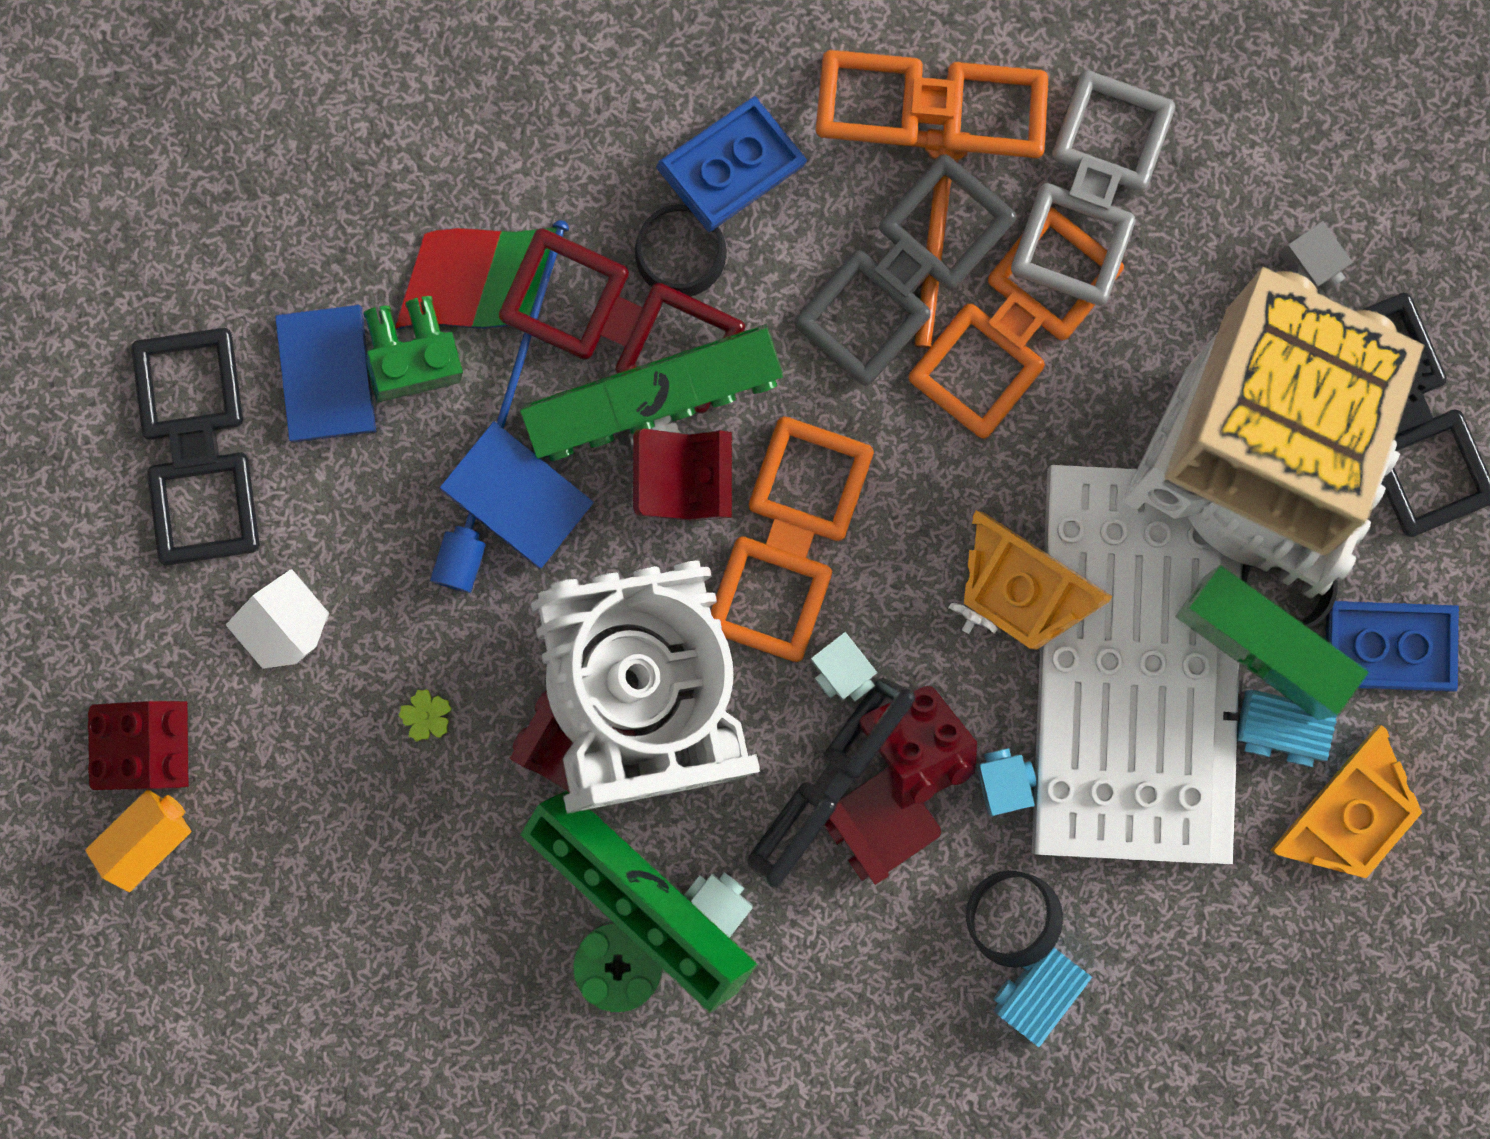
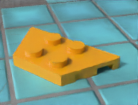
[964,510,1113,650]
[1270,725,1422,878]

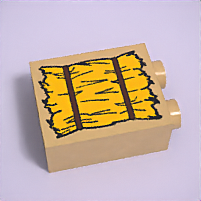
[1164,267,1424,556]

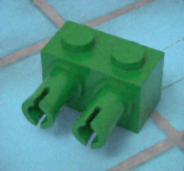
[363,296,463,403]

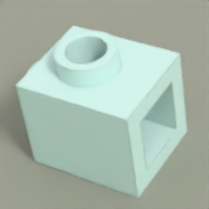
[810,632,877,701]
[684,872,753,938]

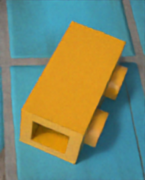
[85,789,192,893]

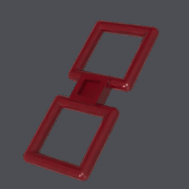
[499,228,745,413]

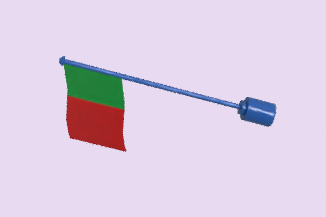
[395,220,569,593]

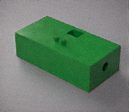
[1175,565,1369,720]

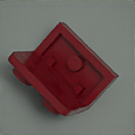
[633,429,732,521]
[860,686,977,809]
[509,690,637,792]
[88,701,189,790]
[824,766,941,885]

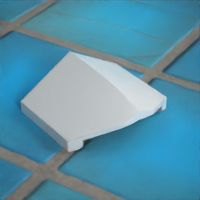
[226,569,329,669]

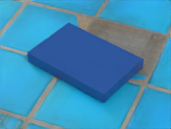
[656,96,808,233]
[275,305,376,443]
[439,421,594,569]
[1326,601,1459,692]

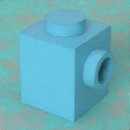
[976,748,1037,816]

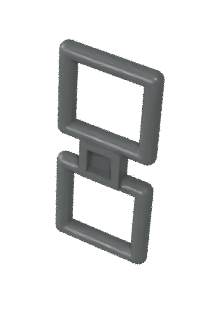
[794,154,1017,386]

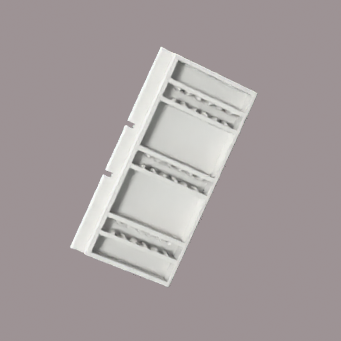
[1032,465,1243,864]

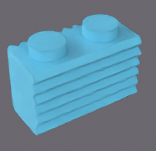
[1237,690,1337,767]
[993,947,1092,1047]

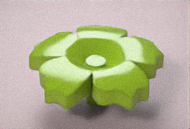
[398,689,452,742]

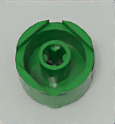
[574,921,663,1012]

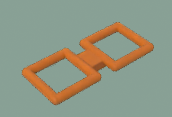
[815,50,1048,158]
[908,207,1124,439]
[711,416,874,662]

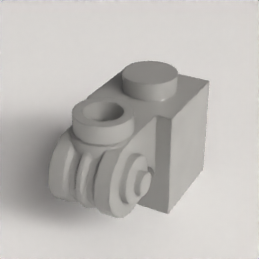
[1279,221,1353,293]

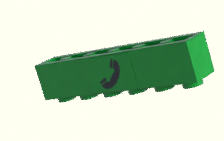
[520,324,783,461]
[520,790,758,1013]

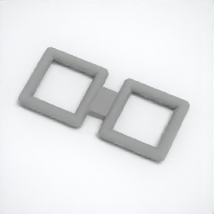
[1011,70,1175,306]

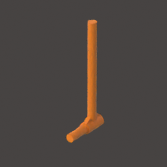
[886,126,970,348]

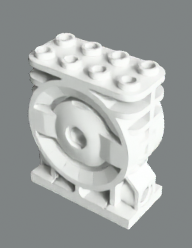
[1122,332,1400,599]
[531,561,760,813]

